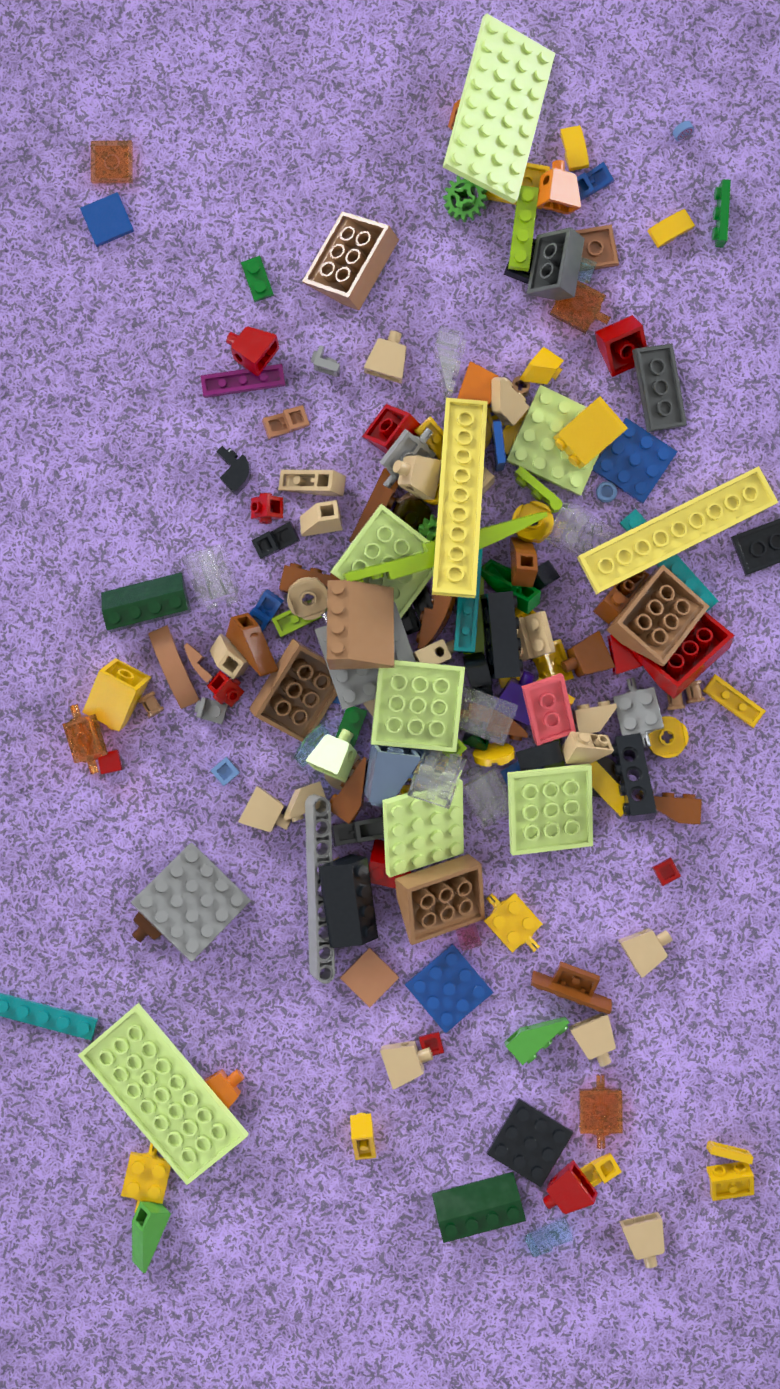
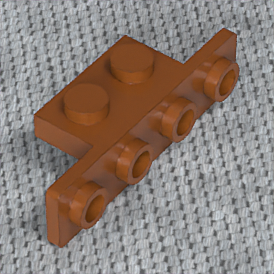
[349,468,399,543]
[531,961,612,1014]

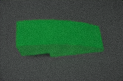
[481,559,541,614]

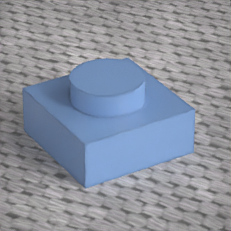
[210,757,241,786]

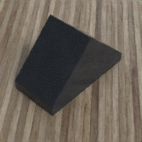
[533,560,560,591]

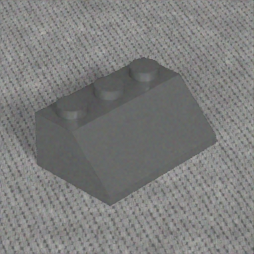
[527,227,585,301]

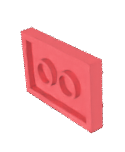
[521,673,576,746]

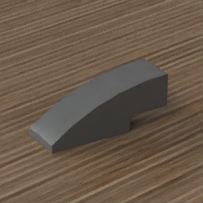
[331,816,384,846]

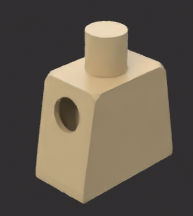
[364,331,406,384]
[393,455,441,500]
[413,639,455,664]
[238,786,292,832]
[618,928,673,978]
[568,1012,616,1067]
[380,1041,433,1089]
[619,1212,665,1268]

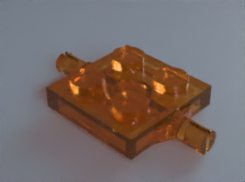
[550,281,611,334]
[62,704,108,775]
[579,1074,623,1149]

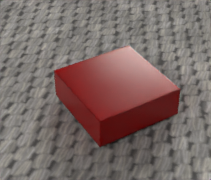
[97,750,122,774]
[652,857,681,886]
[419,1031,444,1056]

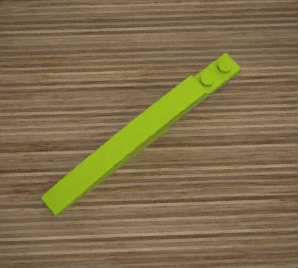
[343,512,548,582]

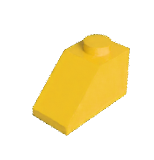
[520,346,564,384]
[350,1113,376,1160]

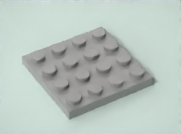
[315,602,416,710]
[131,842,251,962]

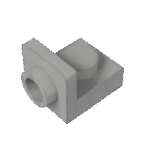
[311,346,340,377]
[195,697,228,725]

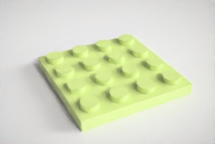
[506,385,600,496]
[330,504,434,618]
[371,660,465,752]
[507,764,593,856]
[382,777,464,877]

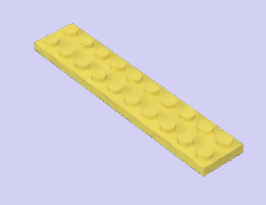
[432,398,488,598]
[577,466,779,595]

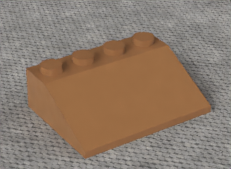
[302,211,399,310]
[606,565,710,666]
[327,580,394,670]
[249,639,337,744]
[395,854,485,945]

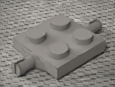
[379,427,436,488]
[613,678,664,748]

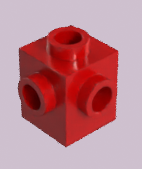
[250,493,283,524]
[207,670,245,707]

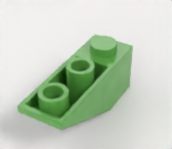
[504,1016,570,1065]
[132,1201,171,1273]

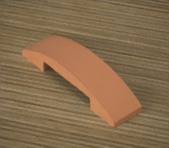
[148,625,200,709]

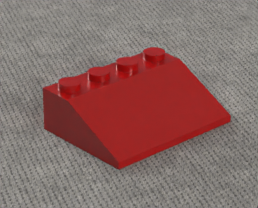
[629,612,735,699]

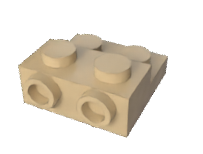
[516,611,556,662]

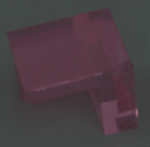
[456,923,482,951]

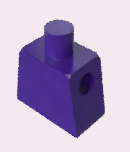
[492,671,535,725]

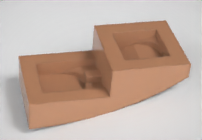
[262,405,310,440]
[184,643,214,684]

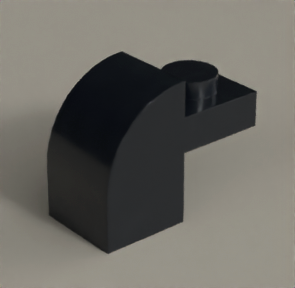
[216,446,251,496]
[463,651,494,703]

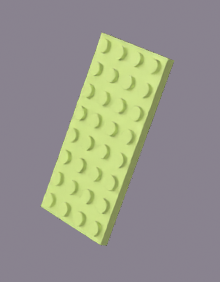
[443,13,555,204]
[78,1003,249,1185]

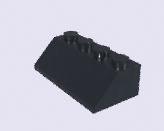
[480,591,523,679]
[318,854,378,948]

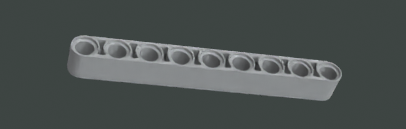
[305,794,335,984]

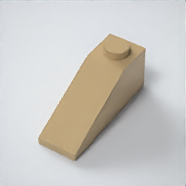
[278,470,346,496]

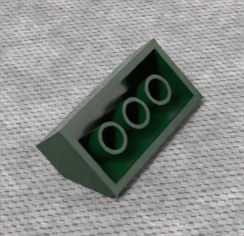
[101,572,192,633]
[432,1172,526,1243]

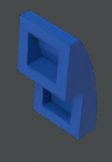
[577,162,615,201]
[249,589,284,633]

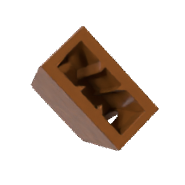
[561,631,615,677]

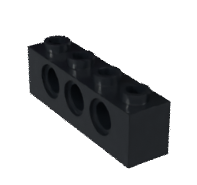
[612,733,657,823]

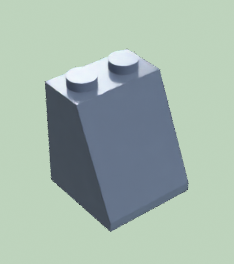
[364,745,420,807]

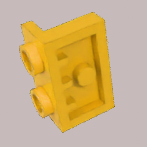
[532,639,574,681]
[706,1162,754,1201]

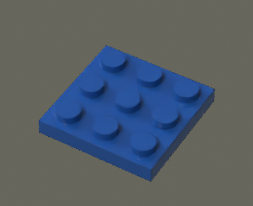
[592,418,678,504]
[405,943,494,1034]

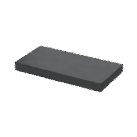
[632,343,687,433]

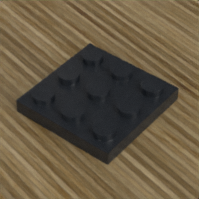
[486,1098,574,1187]

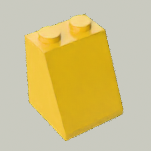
[553,396,628,469]
[82,658,152,732]

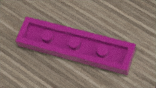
[200,364,286,398]

